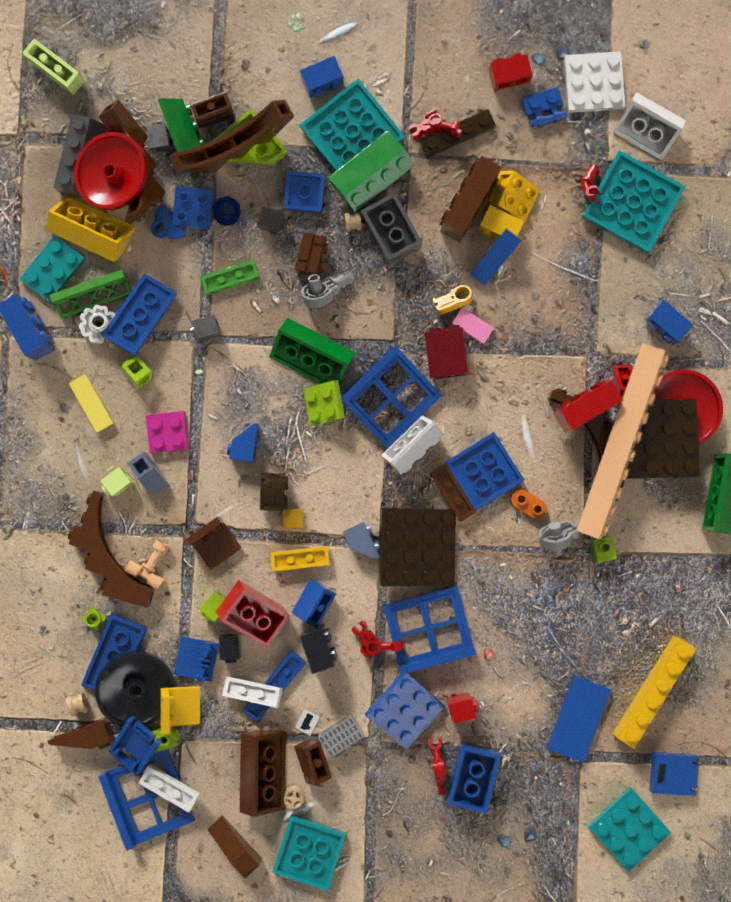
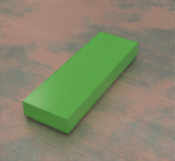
[200,260,260,296]

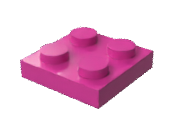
[146,411,189,454]

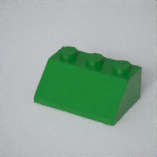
[158,98,204,152]

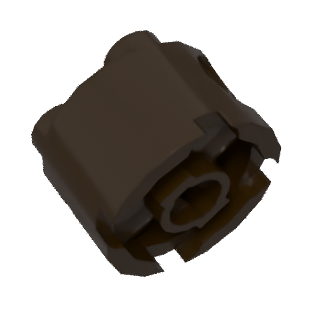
[260,472,289,511]

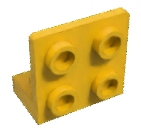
[485,170,540,223]
[160,686,200,735]

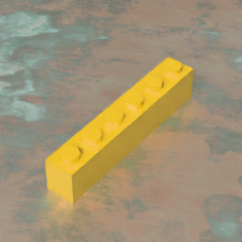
[613,635,696,749]

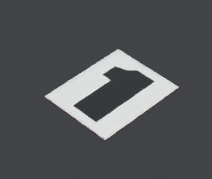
[295,709,320,735]

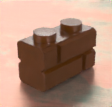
[190,91,235,129]
[295,232,329,276]
[294,739,332,786]

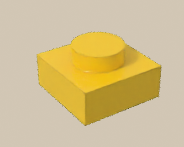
[283,509,303,529]

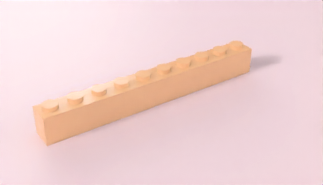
[577,344,669,539]

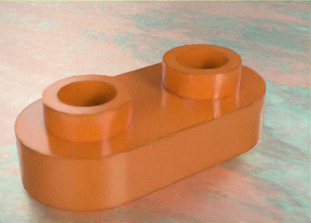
[510,490,547,519]

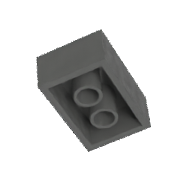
[361,192,422,266]

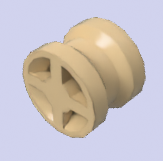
[345,211,362,232]
[67,693,89,716]
[284,785,304,809]

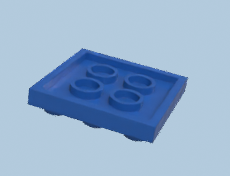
[445,432,524,511]
[365,670,446,750]

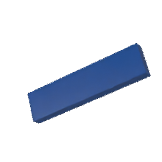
[242,650,307,723]

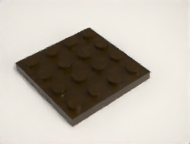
[617,399,700,479]
[378,508,456,587]

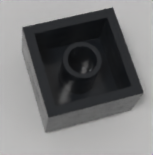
[299,624,338,674]

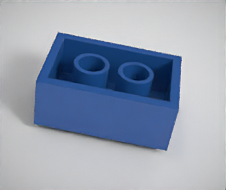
[0,294,56,361]
[446,741,501,814]

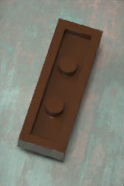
[429,463,477,522]

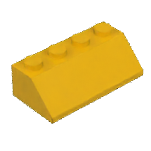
[46,195,135,262]

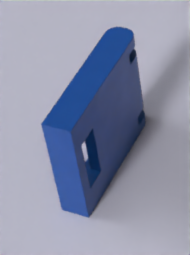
[108,716,162,777]
[649,752,699,796]

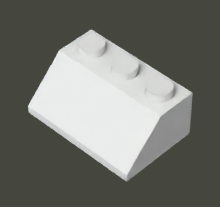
[613,92,686,160]
[381,416,442,475]

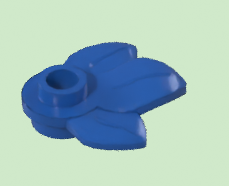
[151,205,186,240]

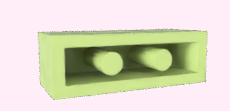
[23,39,85,96]

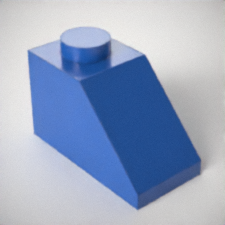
[227,423,260,463]

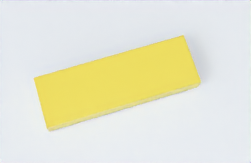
[68,374,115,433]

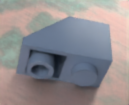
[127,452,169,495]
[343,522,379,559]

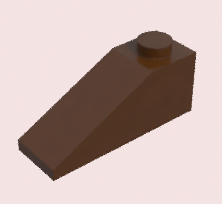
[47,717,115,750]
[208,815,262,879]

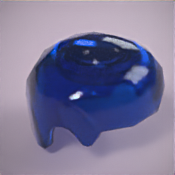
[212,196,241,226]

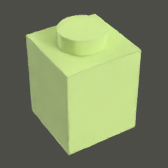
[101,467,135,496]

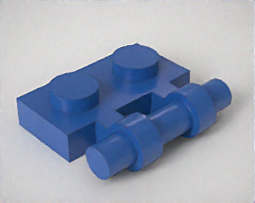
[521,87,567,128]

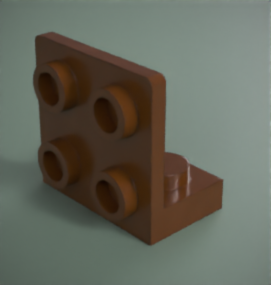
[185,517,242,570]

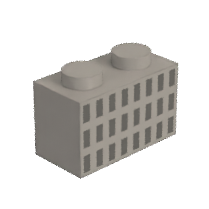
[318,713,364,758]

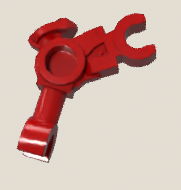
[408,110,462,141]
[351,620,403,659]
[428,738,446,795]

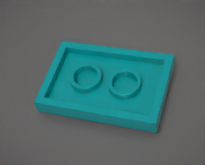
[19,235,86,303]

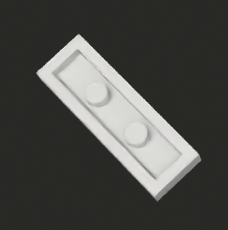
[222,677,283,708]
[139,764,200,812]

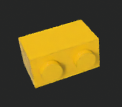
[478,205,524,239]

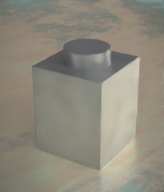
[146,122,172,154]
[190,314,221,342]

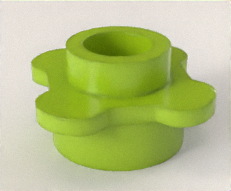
[82,607,106,630]

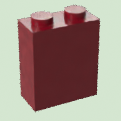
[425,325,470,380]

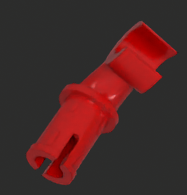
[579,164,602,202]

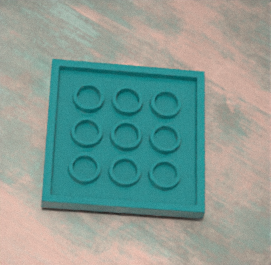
[299,79,405,171]
[581,150,686,254]

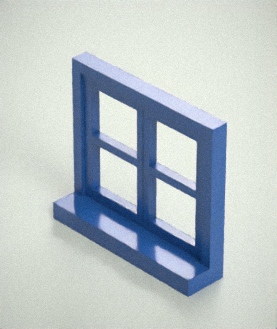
[341,345,442,448]
[383,585,476,673]
[98,749,195,851]

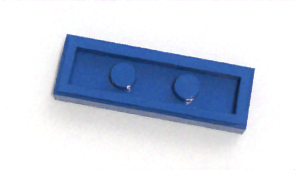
[470,228,522,286]

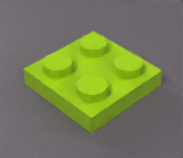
[303,380,345,426]

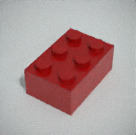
[553,380,624,433]
[216,580,290,647]

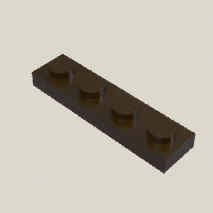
[419,109,496,158]

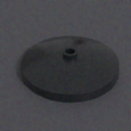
[95,651,175,727]

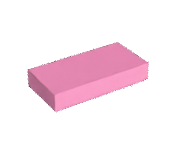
[452,308,494,344]

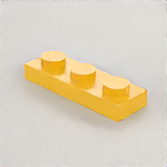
[270,546,330,572]

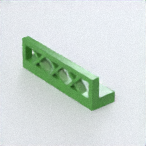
[49,270,132,320]

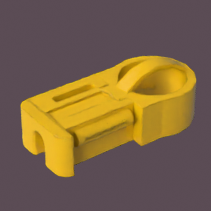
[433,285,473,315]

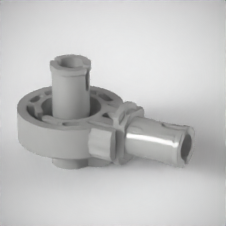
[301,271,354,308]
[539,520,580,556]

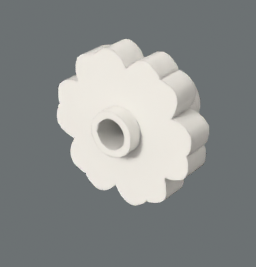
[79,305,115,344]

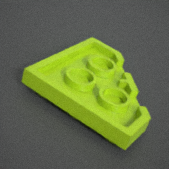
[213,109,288,165]

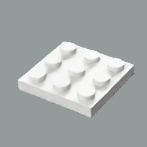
[564,51,625,113]

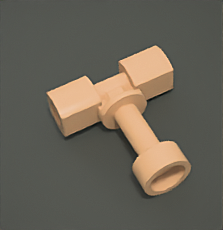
[124,539,170,590]

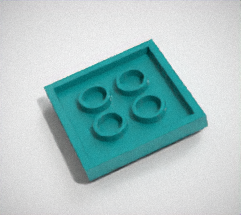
[588,787,671,872]
[272,814,346,891]

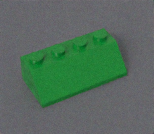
[327,131,414,212]
[269,318,355,386]
[702,453,731,535]

